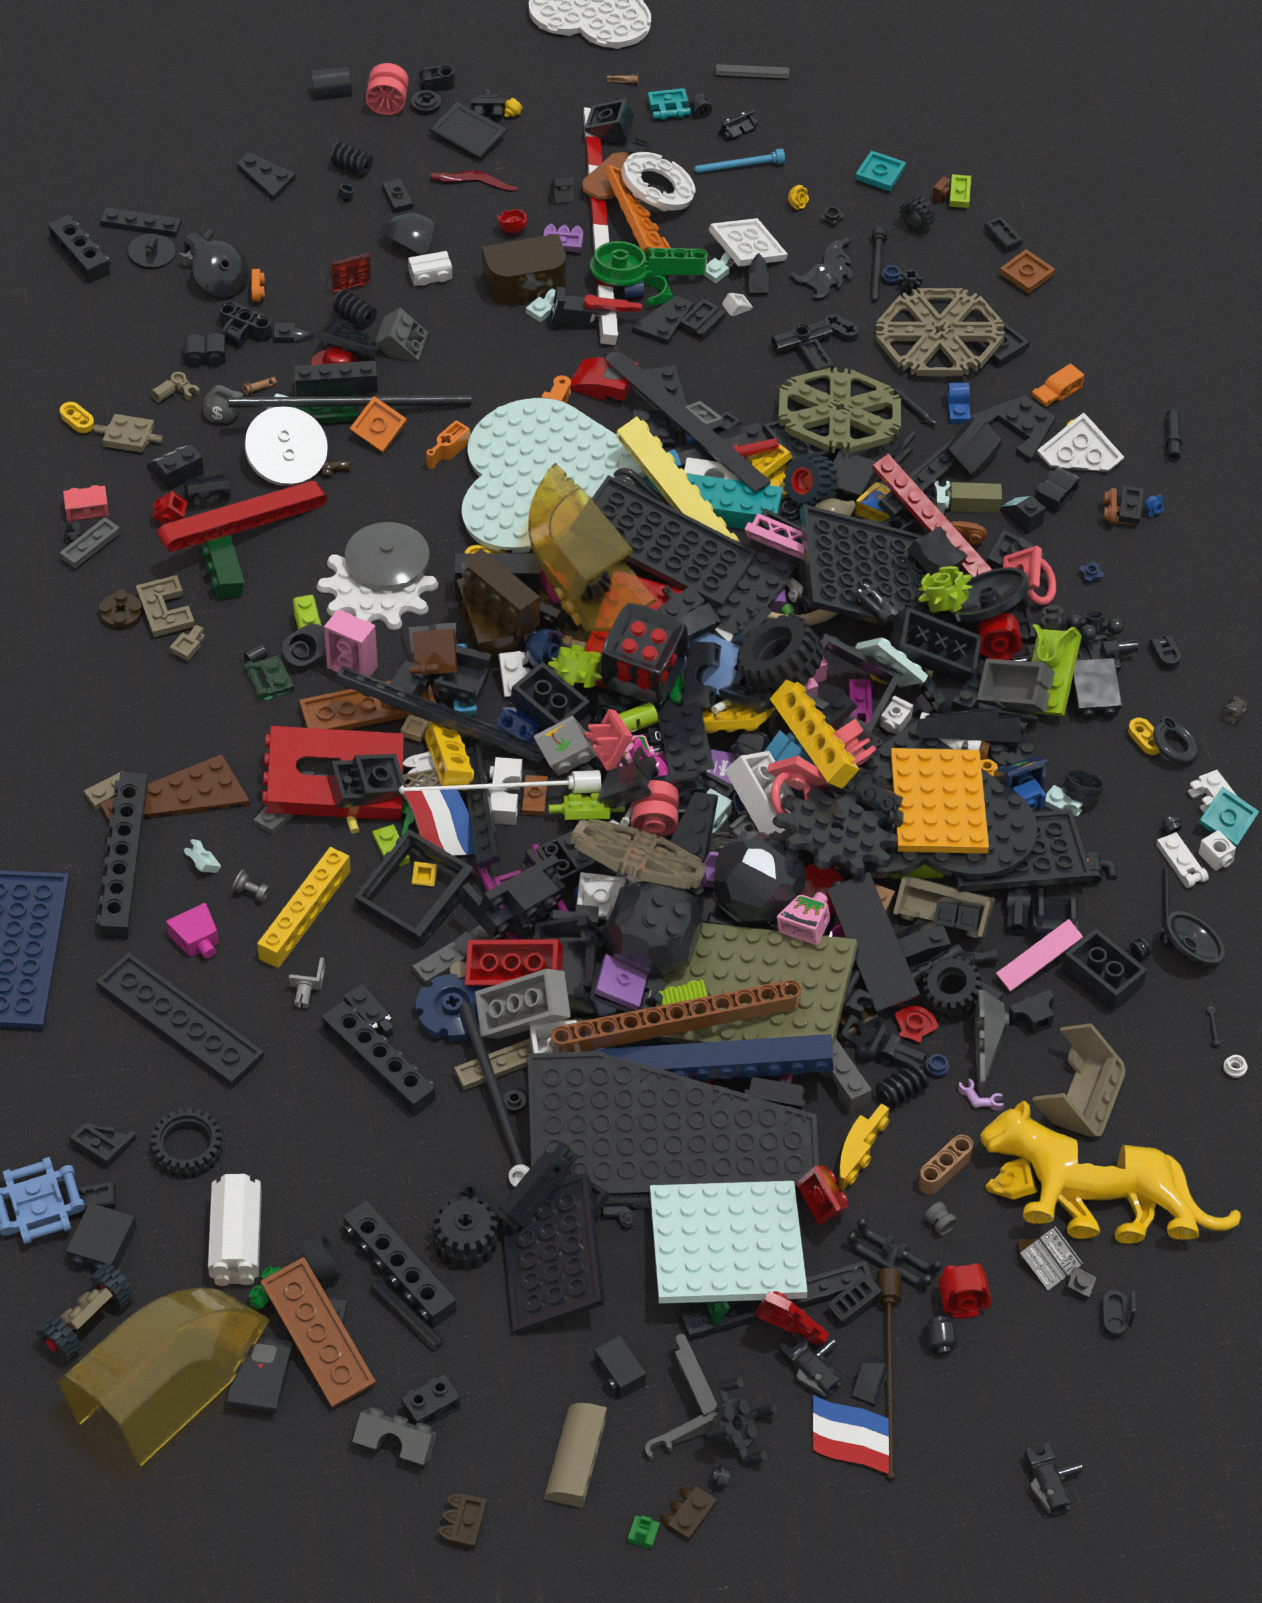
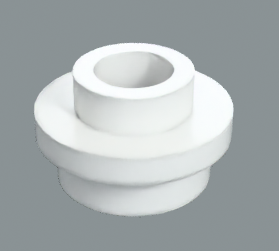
[1223,1055,1247,1078]

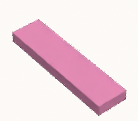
[996,919,1083,992]

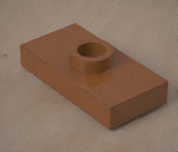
[522,775,548,816]

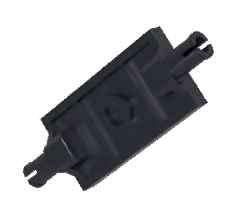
[1010,634,1138,672]

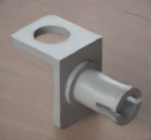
[289,958,326,1008]

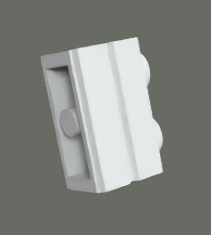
[408,251,452,286]

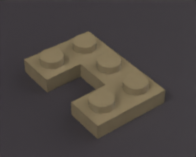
[136,575,195,637]

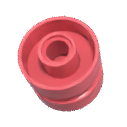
[366,63,409,115]
[631,780,679,837]

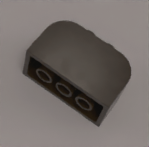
[482,233,566,305]
[457,578,524,668]

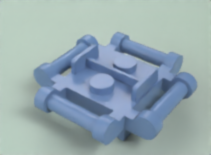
[0,1157,85,1244]

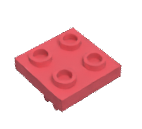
[584,709,633,771]

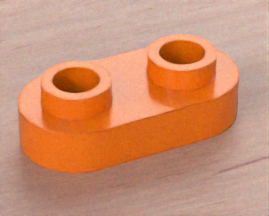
[252,269,265,303]

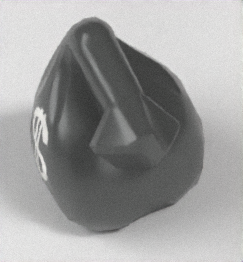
[202,385,244,424]

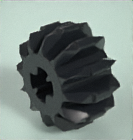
[575,565,612,602]

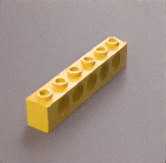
[770,679,859,789]
[257,847,351,968]

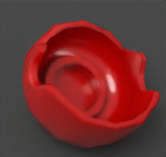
[497,210,528,234]

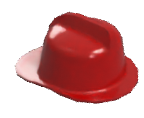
[311,345,358,365]

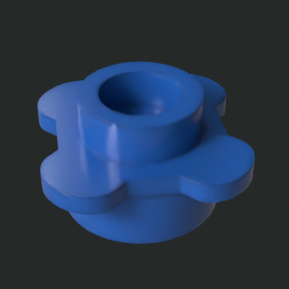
[1145,495,1165,518]

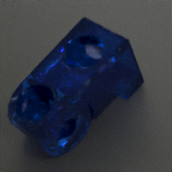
[495,707,540,742]

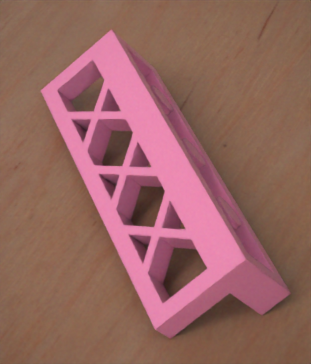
[745,514,805,561]

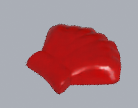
[895,1006,938,1043]

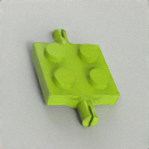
[549,792,625,820]

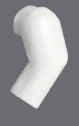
[786,577,804,602]

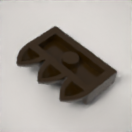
[660,1486,717,1542]
[438,1494,487,1550]

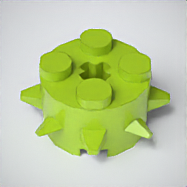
[918,566,972,613]
[548,645,602,688]

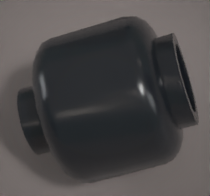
[924,1316,958,1355]

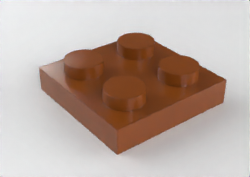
[999,249,1055,294]

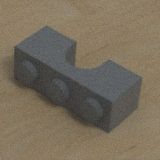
[821,1038,872,1114]
[352,1407,437,1465]

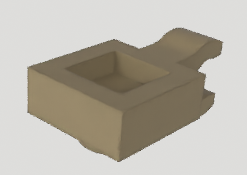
[170,625,205,661]

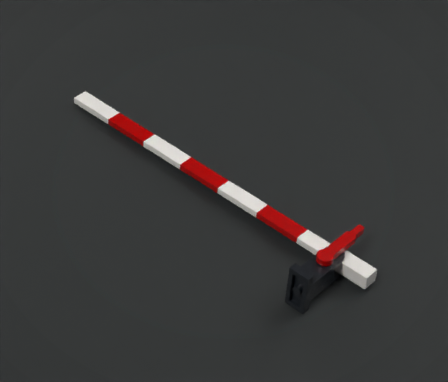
[549,107,642,345]

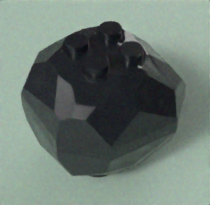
[712,831,805,927]
[602,880,703,978]

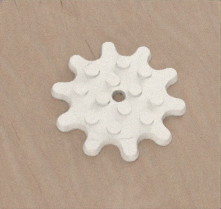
[317,555,438,631]

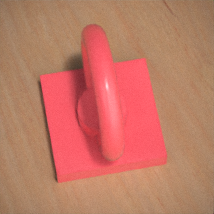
[1003,546,1056,605]
[767,756,828,814]

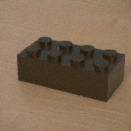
[462,548,540,638]

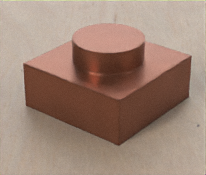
[932,176,950,204]

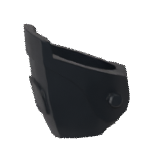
[730,730,773,758]

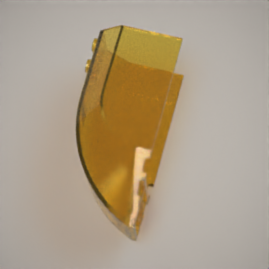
[528,463,656,632]
[57,1288,269,1466]

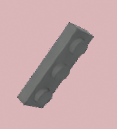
[60,517,120,568]

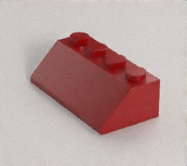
[465,939,564,986]

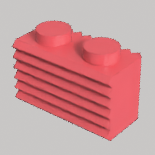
[63,485,109,522]

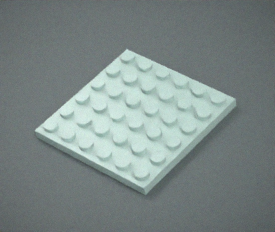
[650,1181,807,1303]

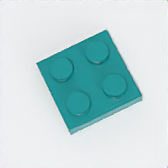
[855,151,906,191]
[1198,786,1259,847]

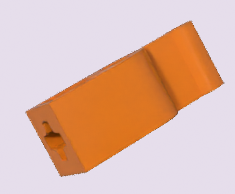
[1032,363,1084,407]
[426,420,470,470]

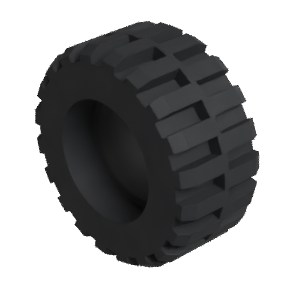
[737,614,824,695]

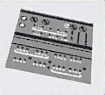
[1021,1226,1083,1290]

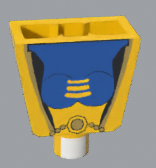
[855,482,891,522]

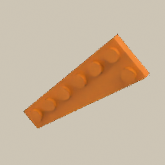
[604,165,671,254]

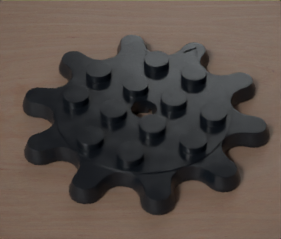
[772,787,898,876]

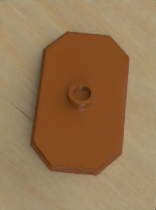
[583,152,631,200]

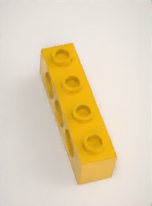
[424,721,474,790]

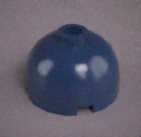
[526,629,567,670]

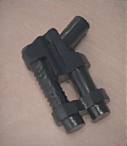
[855,582,905,623]

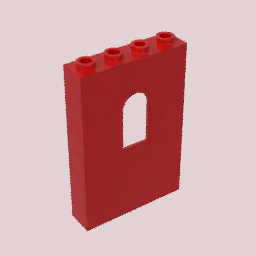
[262,726,404,820]

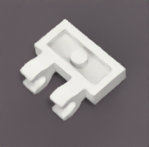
[1188,770,1238,813]

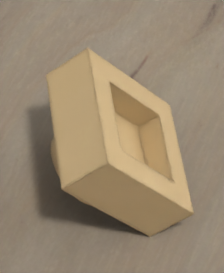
[400,714,429,742]

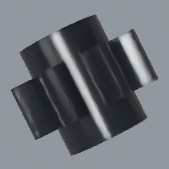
[898,269,923,294]

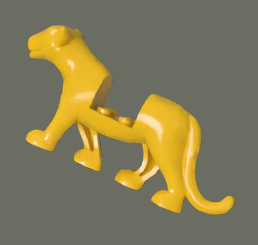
[980,1101,1241,1244]

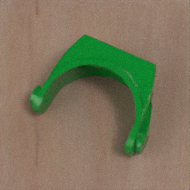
[643,275,673,306]

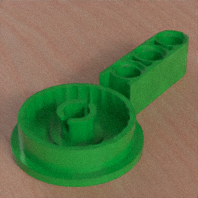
[590,241,708,286]

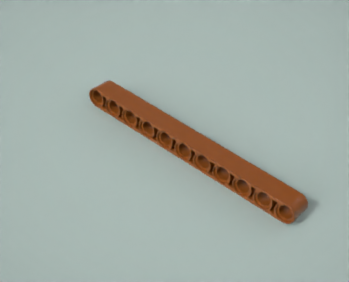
[551,980,801,1053]

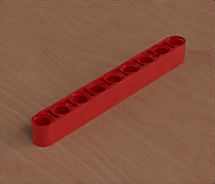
[157,481,328,552]

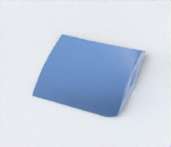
[680,632,750,695]

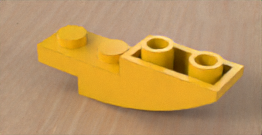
[839,1104,890,1191]

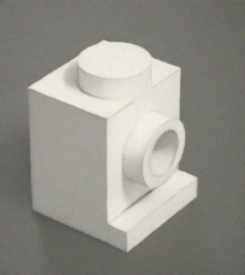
[880,696,913,735]

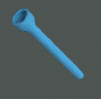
[694,148,785,173]

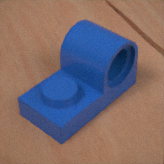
[946,383,971,424]

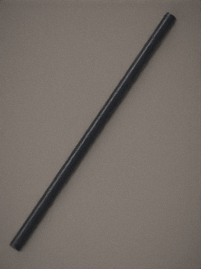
[228,395,472,408]

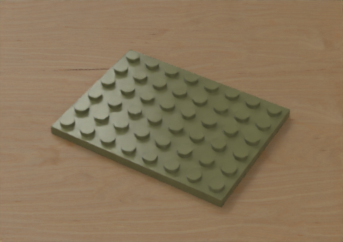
[657,923,858,1045]

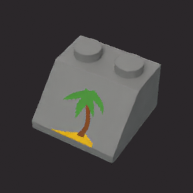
[534,716,597,776]

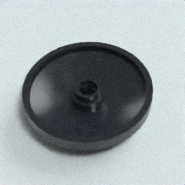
[948,567,1030,622]

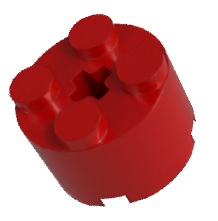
[977,613,1022,660]
[938,1263,992,1319]

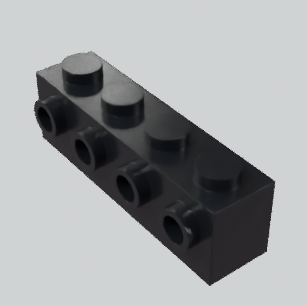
[294,361,378,397]

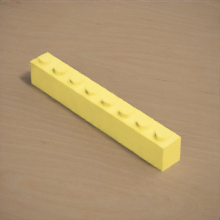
[616,417,739,542]

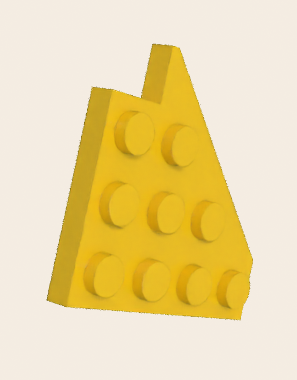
[702,703,776,733]

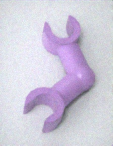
[958,1079,1004,1111]

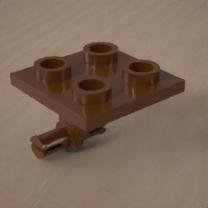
[409,629,457,676]

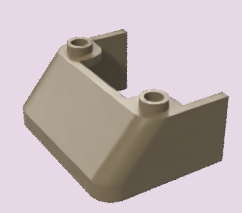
[893,876,995,938]
[1032,1023,1125,1137]

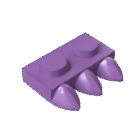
[543,224,583,253]

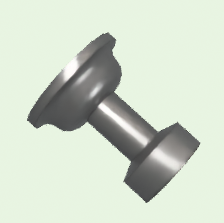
[231,869,270,902]

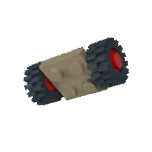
[36,1263,136,1362]

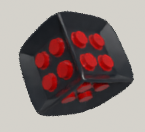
[600,603,688,705]

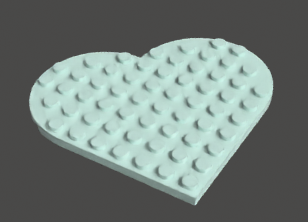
[462,398,646,553]

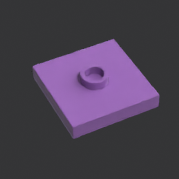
[594,954,648,1011]

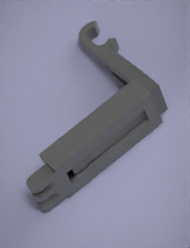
[645,1334,718,1461]

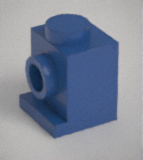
[1012,779,1046,810]

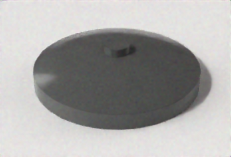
[345,522,429,591]

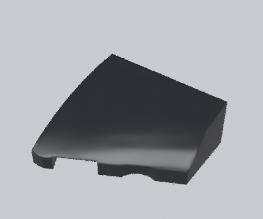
[548,904,599,926]

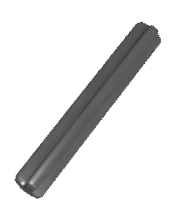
[716,64,790,79]

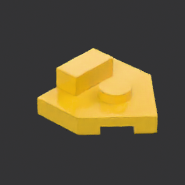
[985,1158,1038,1200]

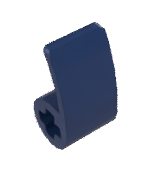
[623,281,645,299]

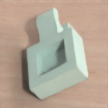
[703,252,734,283]
[526,289,556,322]
[934,481,950,515]
[1044,785,1083,817]
[184,839,221,873]

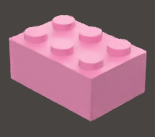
[324,609,378,676]

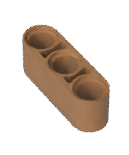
[918,1135,973,1195]

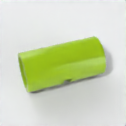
[618,702,658,733]

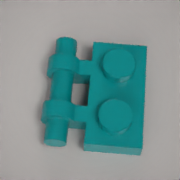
[648,88,691,120]

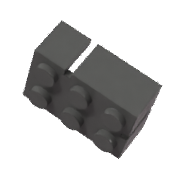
[977,659,1055,713]

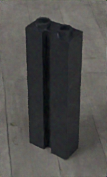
[827,872,922,1017]

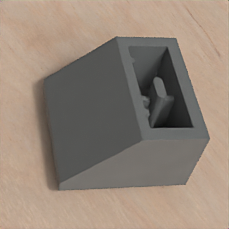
[376,308,428,362]

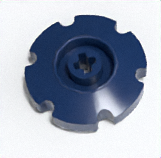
[415,974,485,1042]

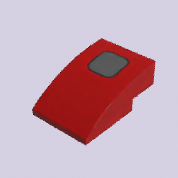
[570,357,639,401]

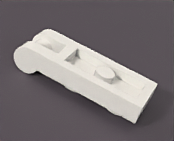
[1156,832,1209,888]

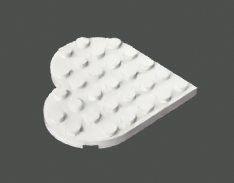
[529,0,651,49]

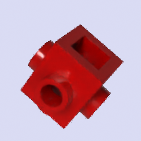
[152,491,187,525]

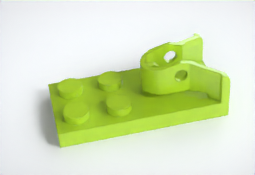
[1024,624,1082,716]

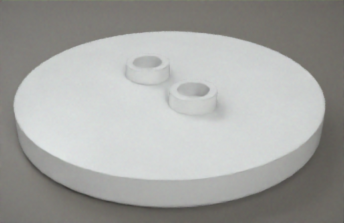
[244,407,327,486]

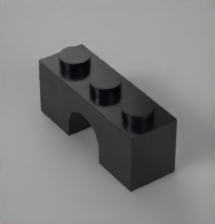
[682,641,721,710]

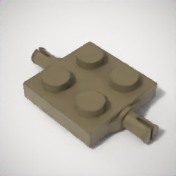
[94,414,164,453]

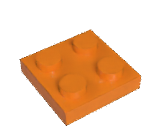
[350,396,407,453]

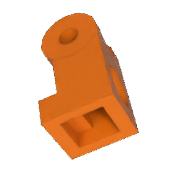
[542,375,571,403]

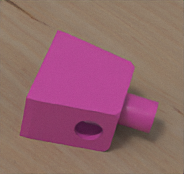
[166,903,219,959]

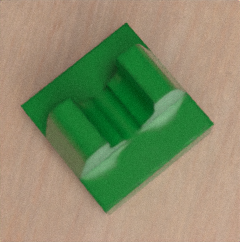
[628,1515,660,1549]

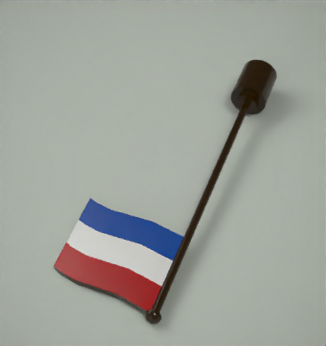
[813,1268,901,1480]

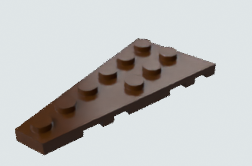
[100,754,250,824]

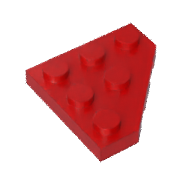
[754,1291,829,1347]

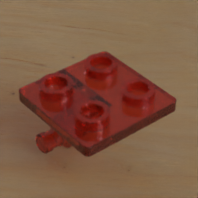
[329,253,371,292]

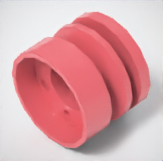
[834,719,877,766]

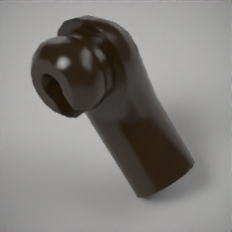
[321,460,350,477]

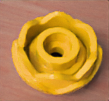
[788,185,809,210]

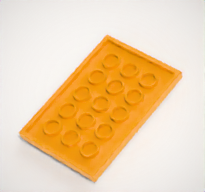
[891,748,989,854]

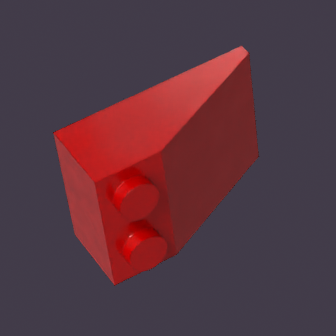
[796,1165,849,1226]

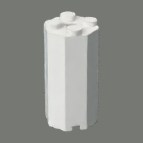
[208,1174,262,1286]

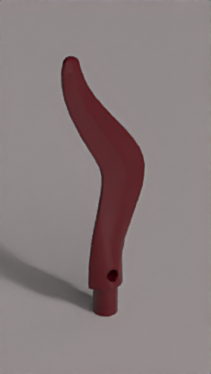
[431,171,518,191]

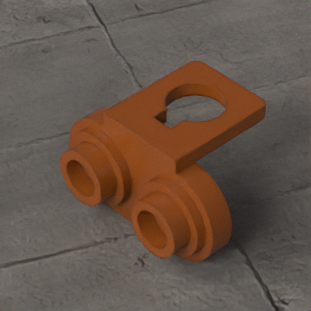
[1103,488,1133,525]
[950,521,987,545]

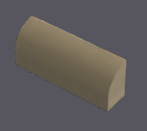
[543,1403,607,1508]

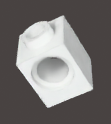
[1199,830,1236,871]

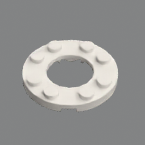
[621,152,695,211]

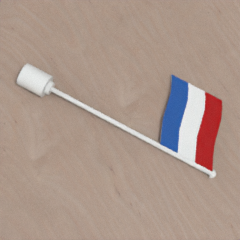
[399,770,601,856]

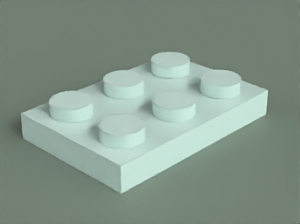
[855,638,928,687]

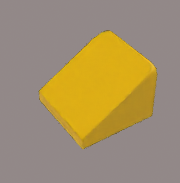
[412,862,438,887]

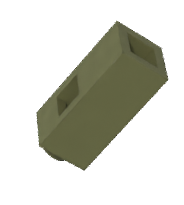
[946,482,1002,513]

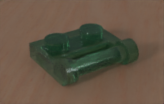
[243,655,294,701]

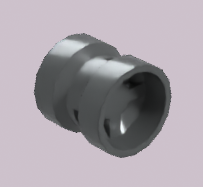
[924,1202,958,1236]

